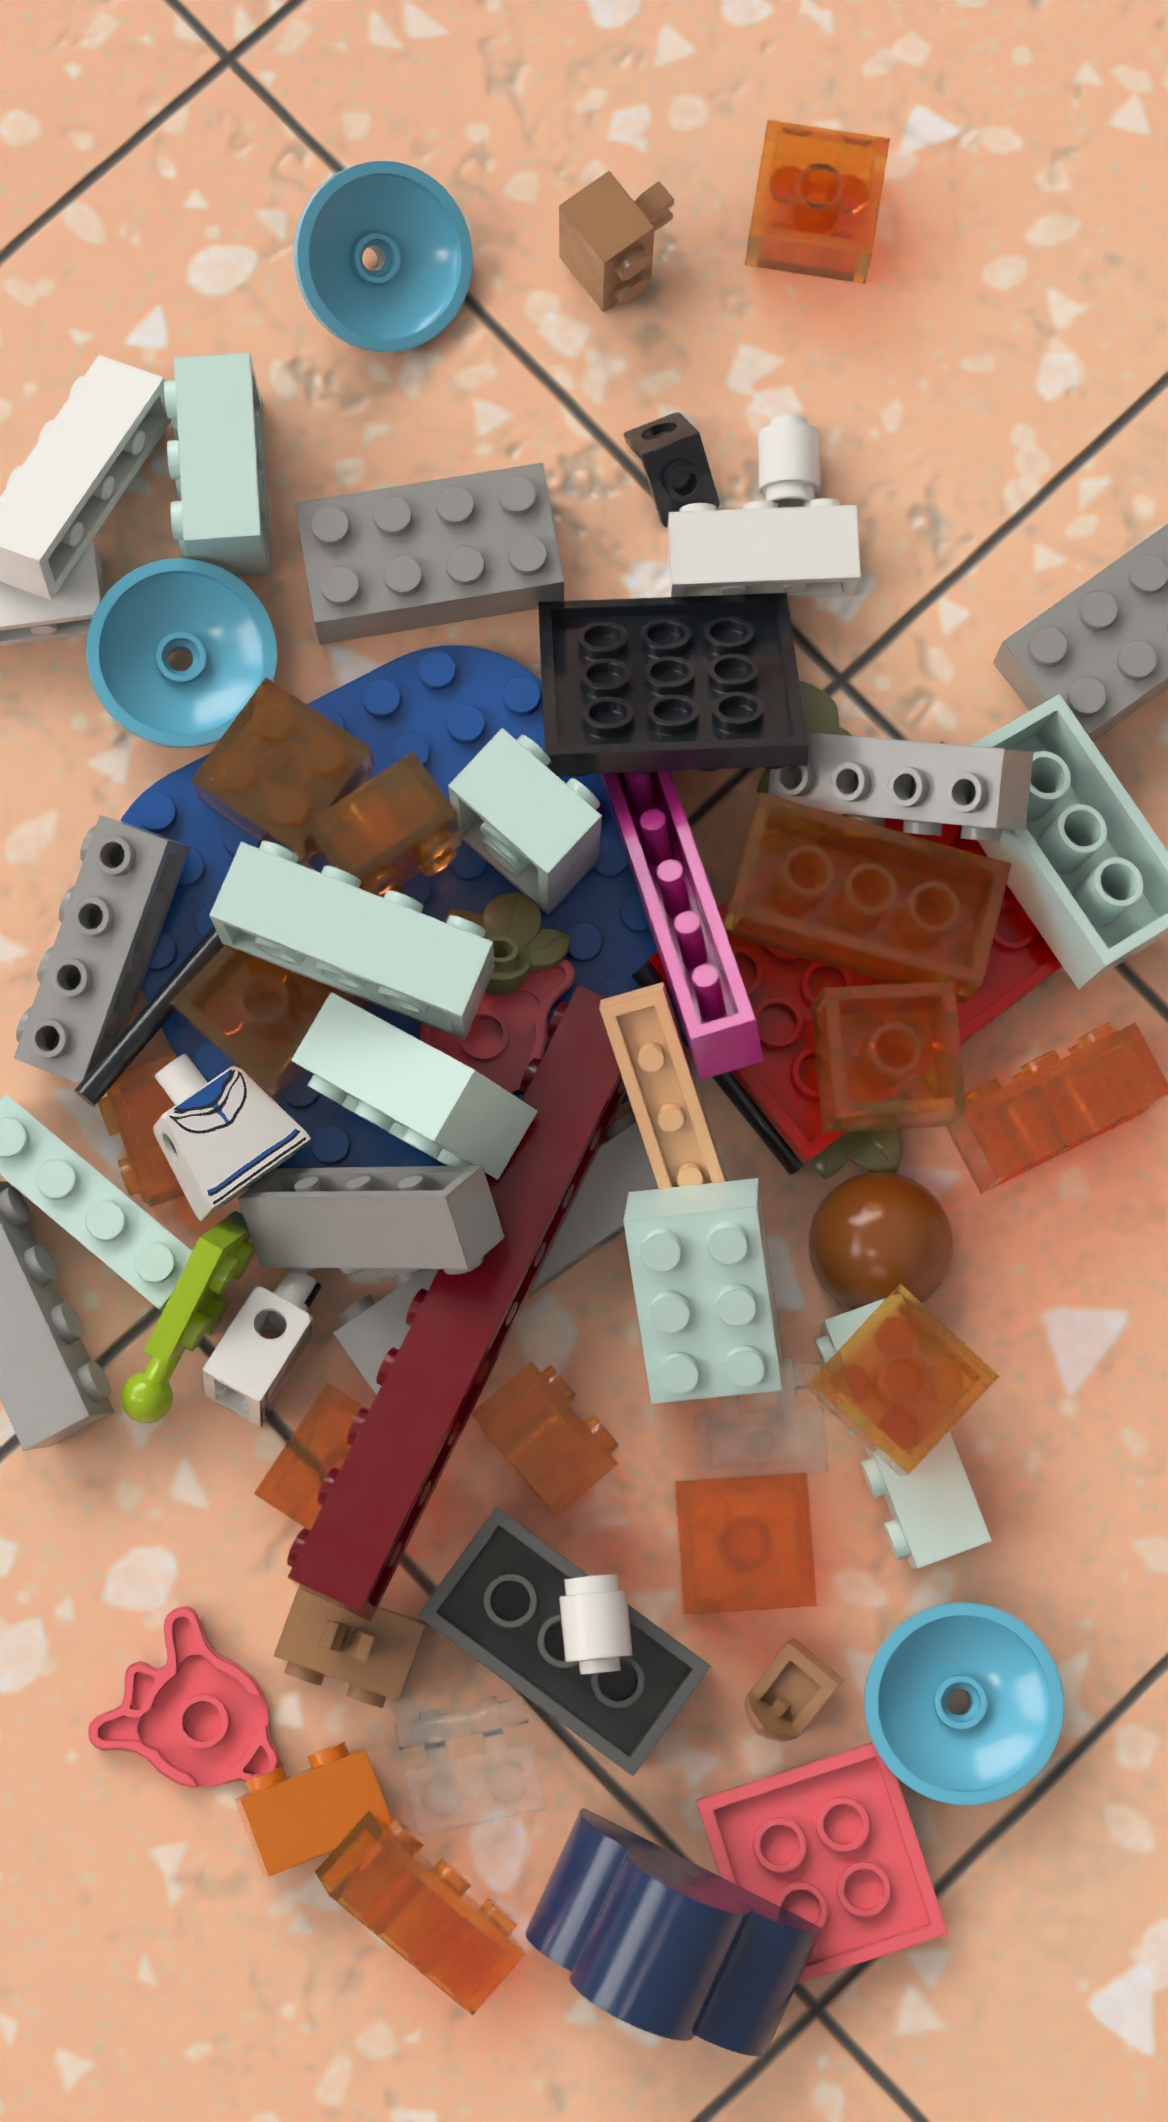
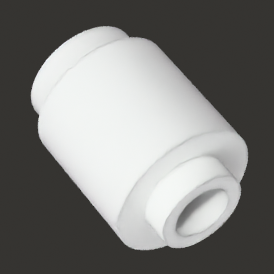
[758,415,821,508]
[559,1574,633,1675]

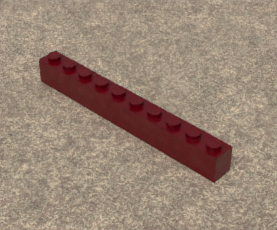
[287,986,627,1622]

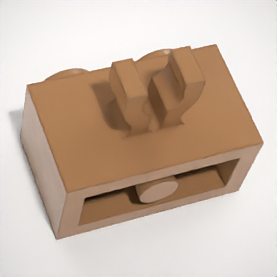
[559,170,674,312]
[273,1587,428,1708]

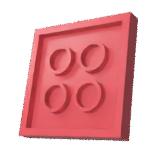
[696,1742,948,1984]

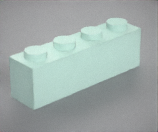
[0,1093,193,1312]
[814,1296,992,1569]

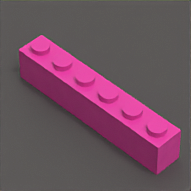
[600,771,764,1080]

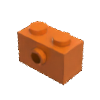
[235,1741,394,1877]

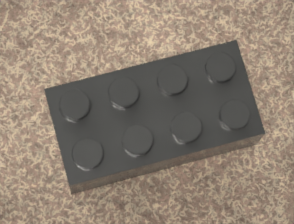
[417,1507,711,1776]

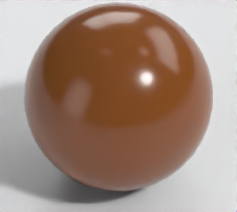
[809,1172,953,1312]

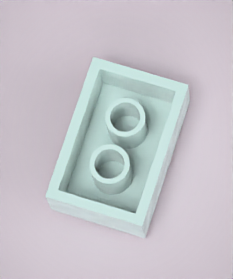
[164,352,272,577]
[448,728,602,915]
[291,992,538,1180]
[623,1178,784,1404]

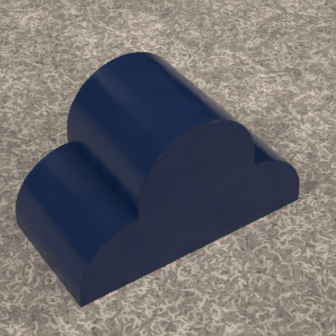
[525,1808,823,2056]

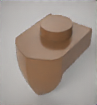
[745,1637,845,1742]

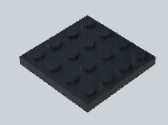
[538,593,808,777]

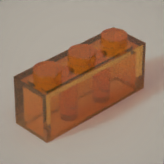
[315,1811,526,2016]

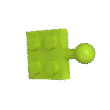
[120,1210,255,1423]

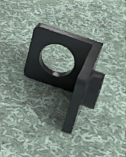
[623,412,720,528]

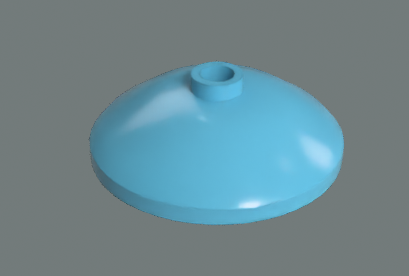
[294,161,473,352]
[86,558,277,749]
[864,1602,1064,1805]

